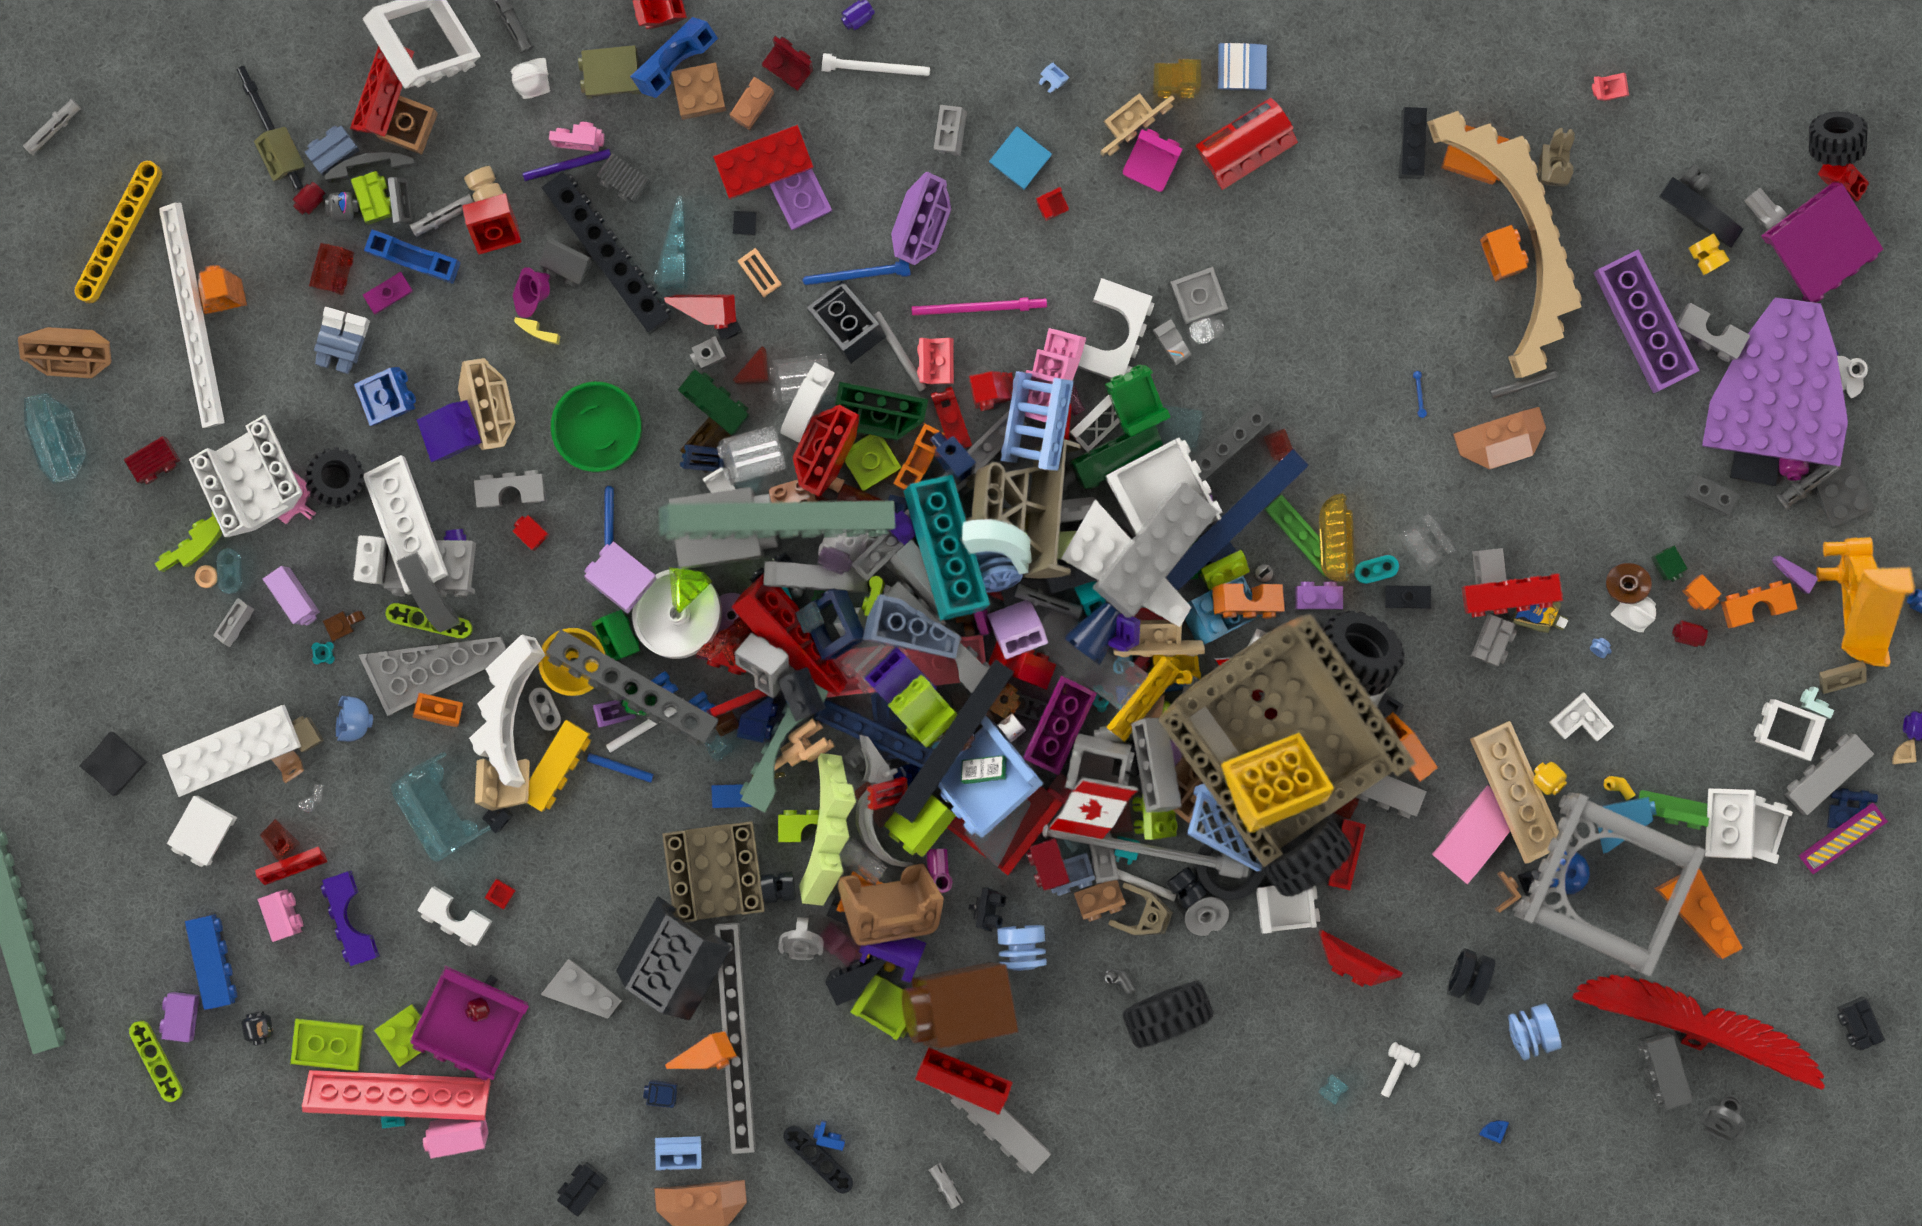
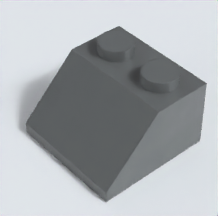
[540,237,594,288]

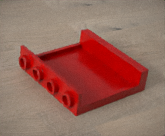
[947,786,1063,875]

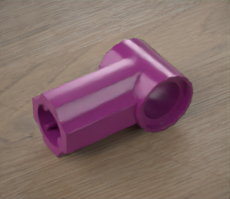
[927,849,953,893]

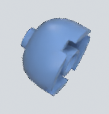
[336,696,373,742]

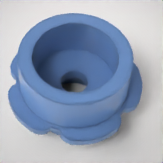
[1590,638,1612,658]

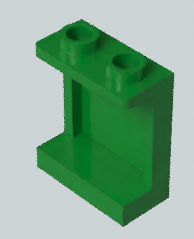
[1105,365,1171,437]

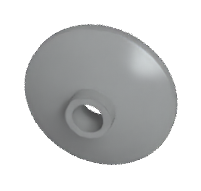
[1185,897,1229,936]

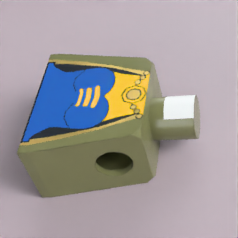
[1510,602,1568,633]

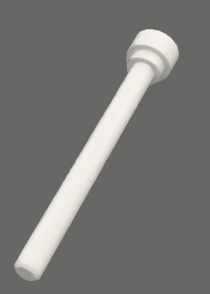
[822,53,930,76]

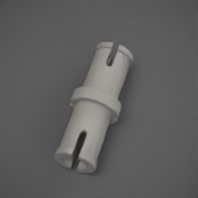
[928,1162,964,1209]

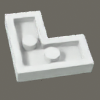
[1549,693,1614,741]

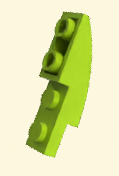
[154,512,223,572]

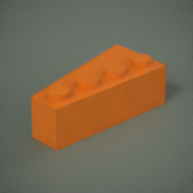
[198,265,247,315]
[1654,868,1743,959]

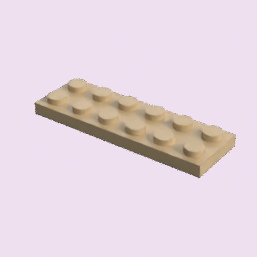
[1470,721,1559,864]

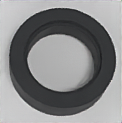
[1196,831,1264,900]

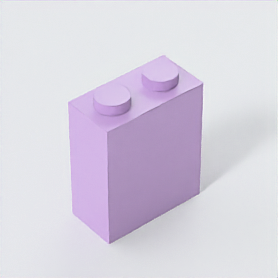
[584,541,657,614]
[263,566,320,626]
[987,600,1048,659]

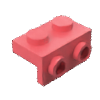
[917,338,954,385]

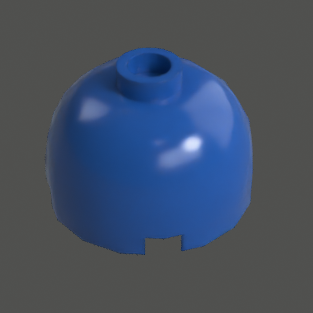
[1549,851,1590,895]

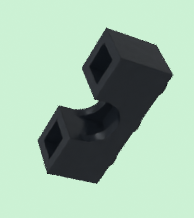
[1399,107,1427,179]

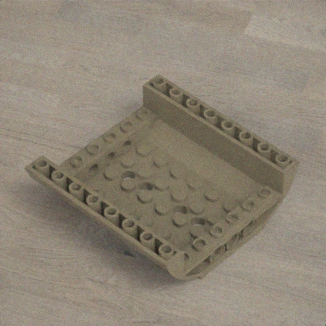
[1158,614,1416,867]

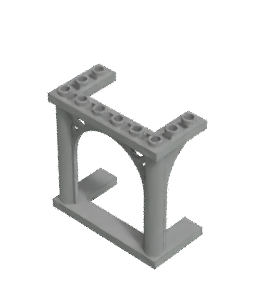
[1512,792,1706,977]

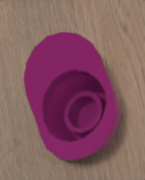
[513,267,550,318]

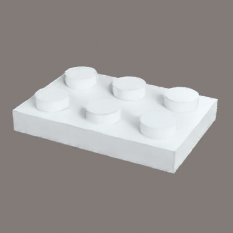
[1705,789,1756,859]

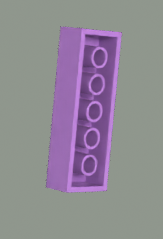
[1593,249,1699,393]

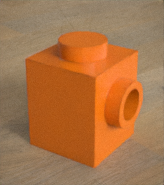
[1682,574,1721,610]

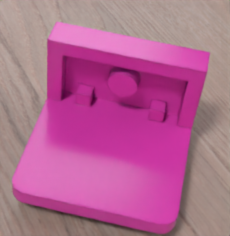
[1123,129,1182,192]

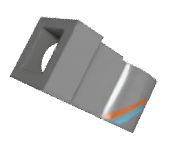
[1153,319,1191,365]

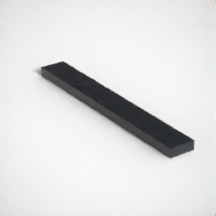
[894,659,1015,823]

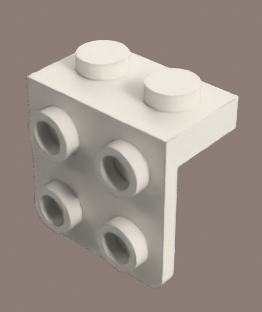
[818,533,879,568]

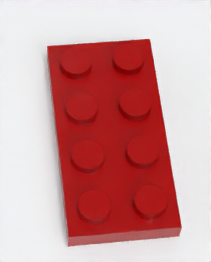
[713,125,814,200]

